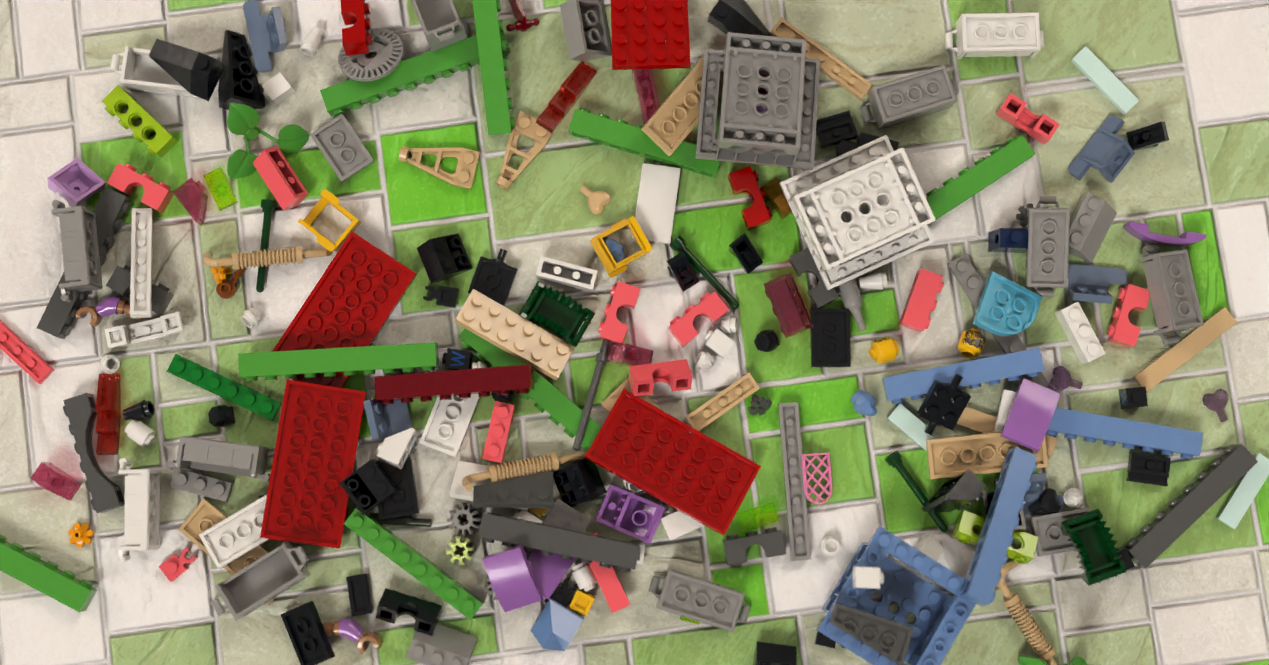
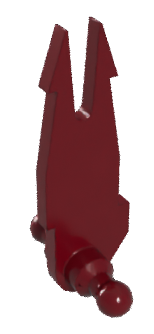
[506,0,540,32]

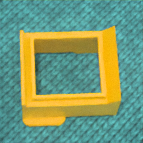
[298,189,361,252]
[590,215,653,277]

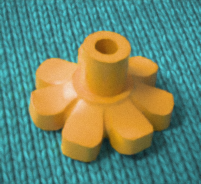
[211,266,232,284]
[68,522,94,548]

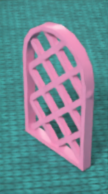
[801,453,832,505]

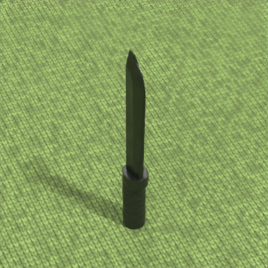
[368,513,432,527]

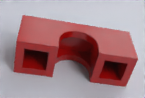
[341,0,372,56]
[728,166,772,231]

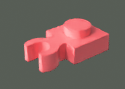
[158,548,197,582]

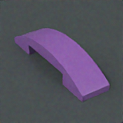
[1123,221,1206,247]

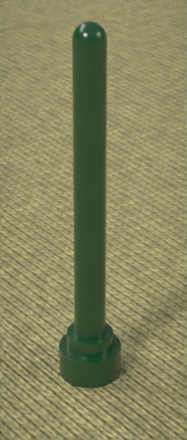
[256,199,277,293]
[669,235,739,309]
[885,450,948,532]

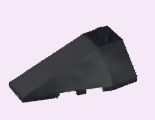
[708,0,772,36]
[218,30,265,110]
[149,39,225,101]

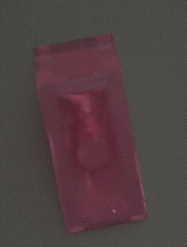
[173,178,208,225]
[607,342,653,366]
[30,462,82,501]

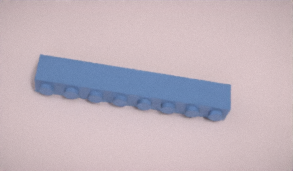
[882,348,1045,404]
[1046,407,1203,459]
[960,447,1037,607]

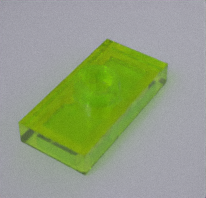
[203,167,238,211]
[736,502,780,533]

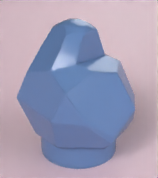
[603,237,625,263]
[851,389,877,416]

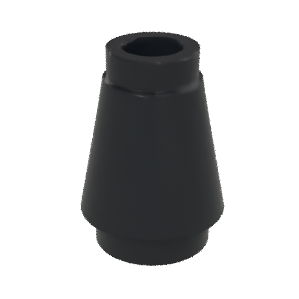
[123,400,155,421]

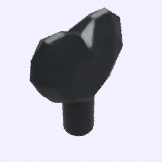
[1028,488,1062,514]

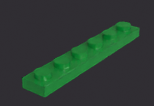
[167,354,282,421]

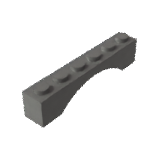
[63,393,125,513]

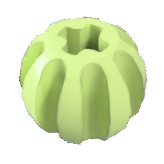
[446,536,475,566]

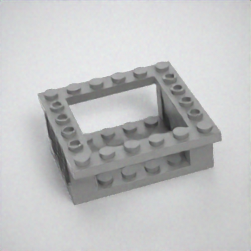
[695,32,820,170]

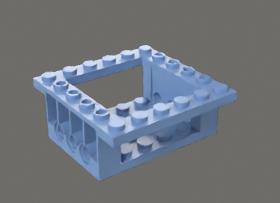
[817,526,976,665]

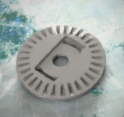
[338,28,404,82]

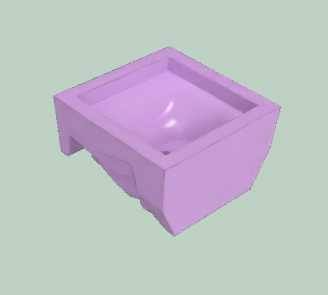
[48,158,106,207]

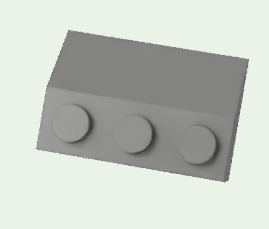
[560,0,612,61]
[1069,192,1117,264]
[406,623,478,665]

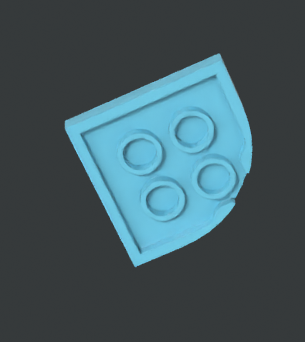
[972,271,1042,336]

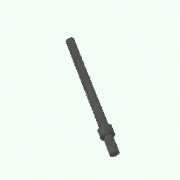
[572,339,610,451]

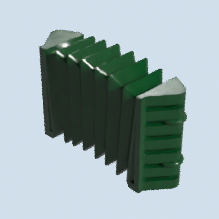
[519,281,595,347]
[1061,509,1126,586]

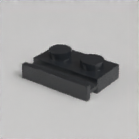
[816,111,858,149]
[1126,453,1171,486]

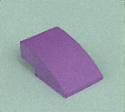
[1000,378,1060,452]
[595,484,665,544]
[482,545,543,612]
[528,549,577,599]

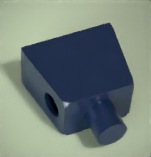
[988,228,1028,253]

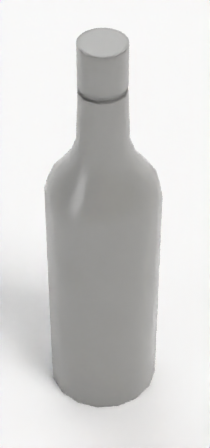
[837,260,867,332]

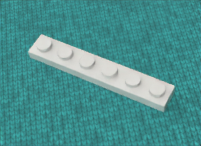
[130,208,153,318]

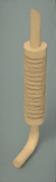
[202,246,333,270]
[462,452,587,491]
[997,559,1057,665]

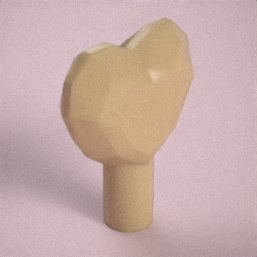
[580,185,611,215]

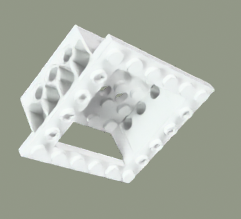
[779,135,936,290]

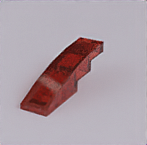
[536,61,597,133]
[95,373,121,455]

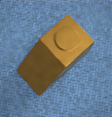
[761,177,792,219]

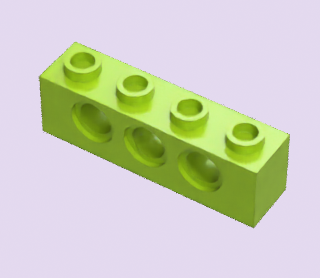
[102,85,178,157]
[952,510,1038,564]

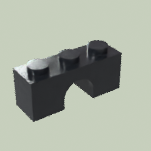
[376,588,442,636]

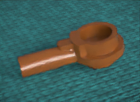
[216,267,246,299]

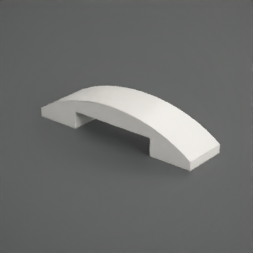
[105,312,184,348]

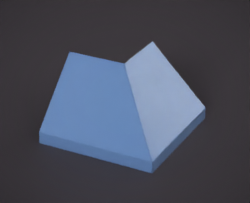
[531,598,584,651]

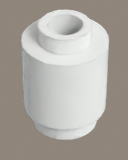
[125,419,156,447]
[572,562,597,592]

